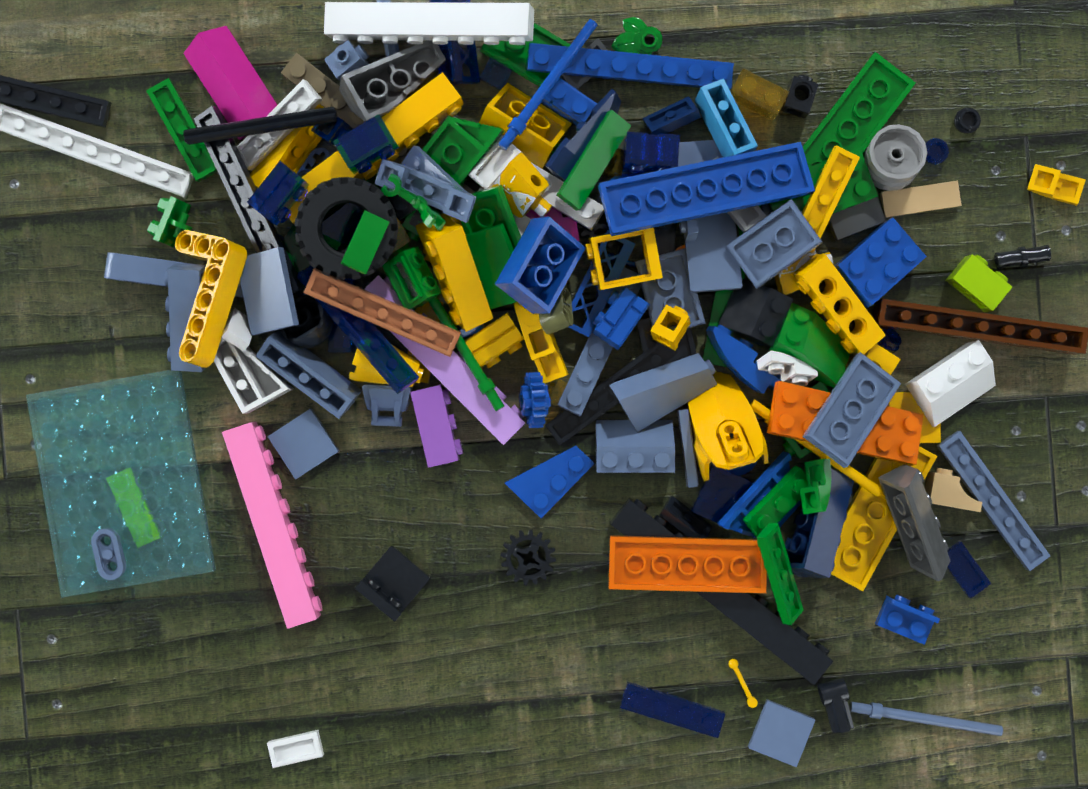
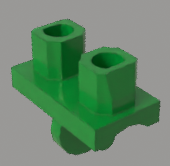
[147,196,192,248]

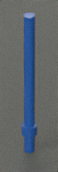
[498,19,598,150]

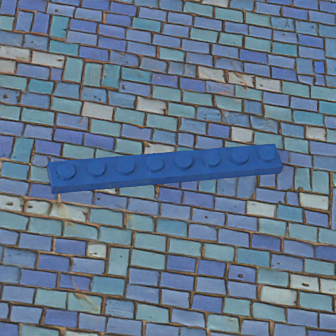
[527,43,734,90]

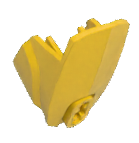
[688,372,769,481]

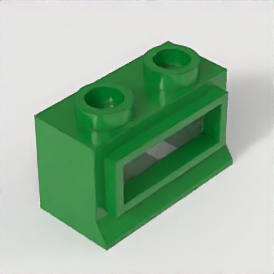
[382,247,442,310]

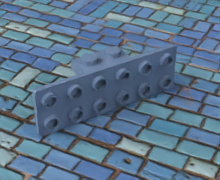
[675,140,742,293]

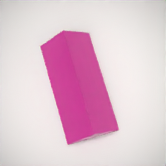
[183,26,277,140]

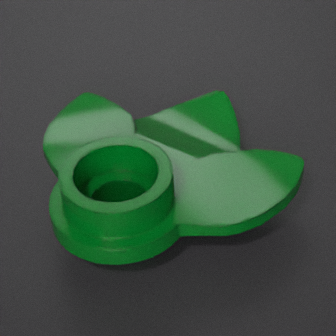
[611,17,663,55]

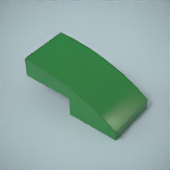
[341,210,389,275]
[800,459,831,515]

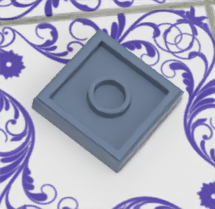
[267,408,339,479]
[748,699,815,767]

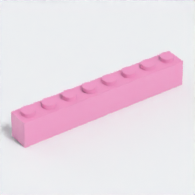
[222,422,322,629]

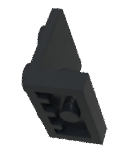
[355,546,430,622]

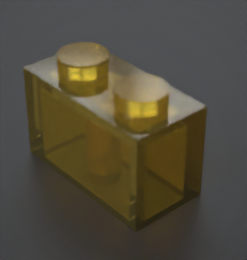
[730,68,789,121]

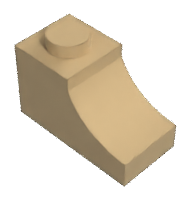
[925,468,982,512]

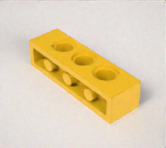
[793,254,886,354]

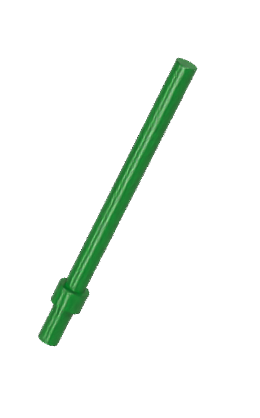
[429,296,505,412]

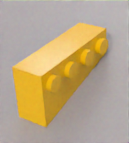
[415,213,493,332]

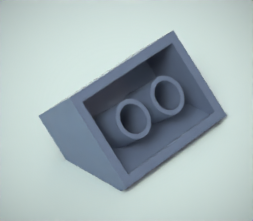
[596,420,675,473]

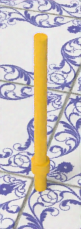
[750,399,882,497]

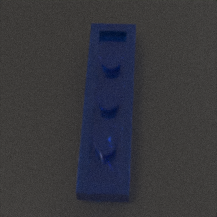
[620,682,726,738]

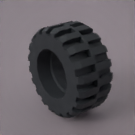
[295,177,398,280]

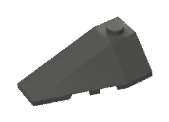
[339,40,446,122]

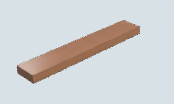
[304,268,461,357]

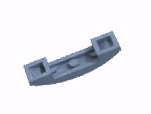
[375,159,477,223]

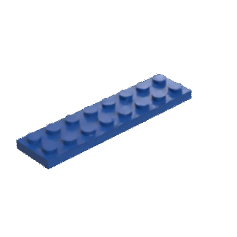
[598,142,815,236]

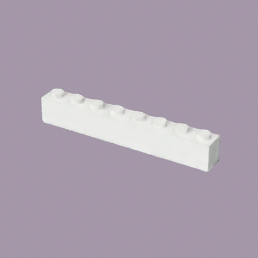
[324,2,534,45]

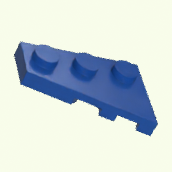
[504,445,595,518]

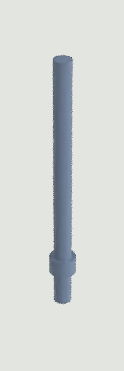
[849,702,1003,736]

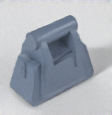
[362,383,413,427]

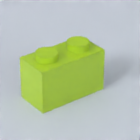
[945,254,1012,312]

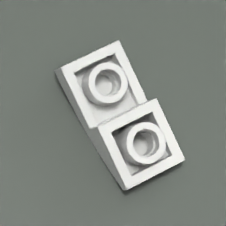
[757,351,818,386]

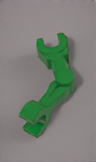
[381,174,446,231]

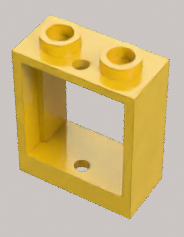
[585,228,663,290]

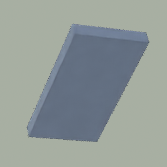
[802,352,901,468]

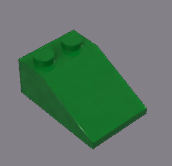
[769,303,850,388]

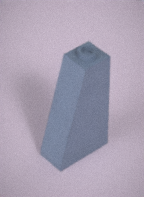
[610,353,717,432]

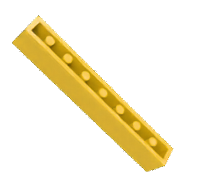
[275,72,464,224]

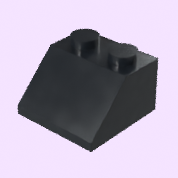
[717,279,793,346]

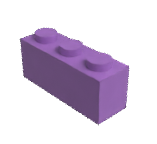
[410,385,463,468]

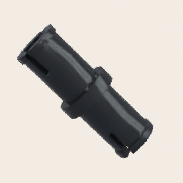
[994,245,1051,269]

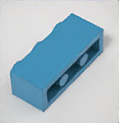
[694,78,758,158]

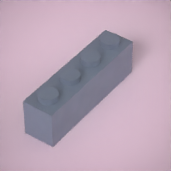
[164,263,206,372]
[256,330,362,419]

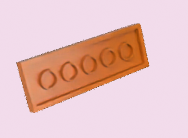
[767,381,924,466]
[608,536,767,593]

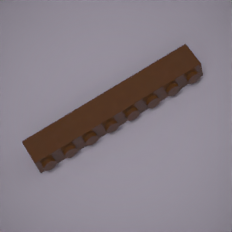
[872,299,1088,355]

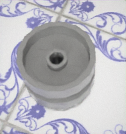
[863,124,927,191]

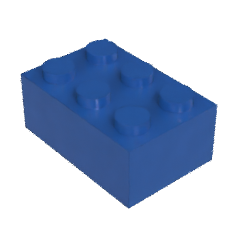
[495,216,586,314]
[834,217,927,308]

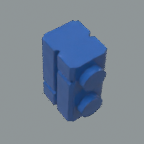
[542,78,597,126]
[592,287,650,350]

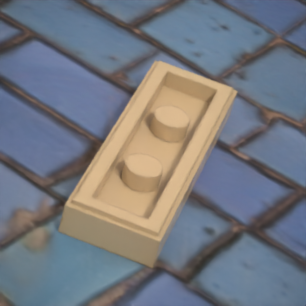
[879,180,962,218]

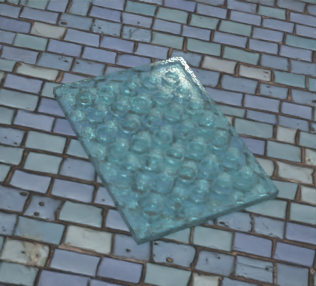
[26,370,216,598]

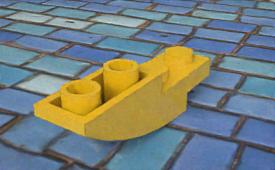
[513,302,569,383]

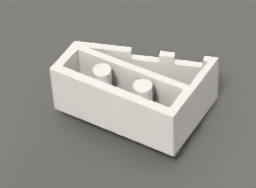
[214,337,294,414]

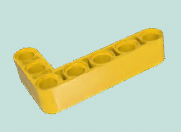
[175,230,247,368]

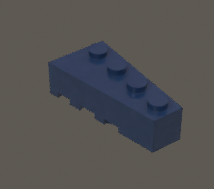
[785,469,854,578]

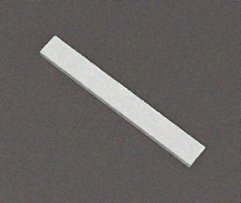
[0,103,194,198]

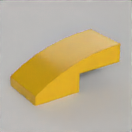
[1027,164,1086,206]

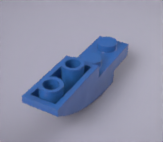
[706,325,781,394]

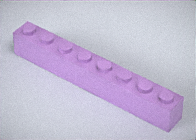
[364,275,525,445]

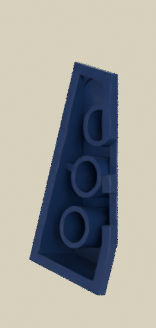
[545,89,621,182]

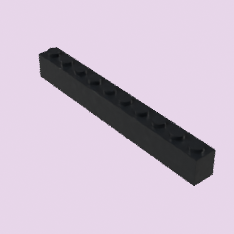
[610,498,833,685]

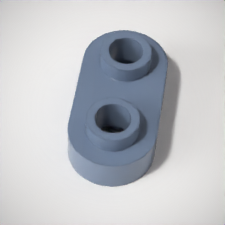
[91,528,126,580]

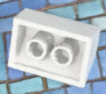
[905,340,996,427]

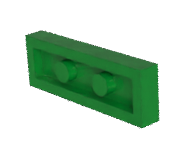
[742,466,808,537]

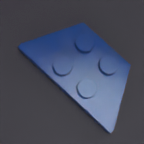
[718,451,801,538]

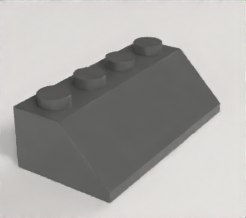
[878,464,950,581]

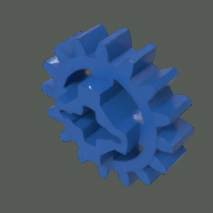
[519,372,551,428]

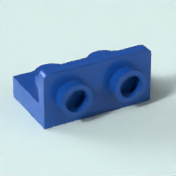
[875,594,940,645]

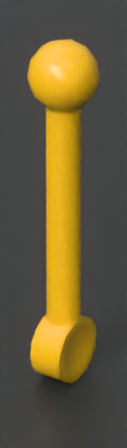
[728,659,758,708]

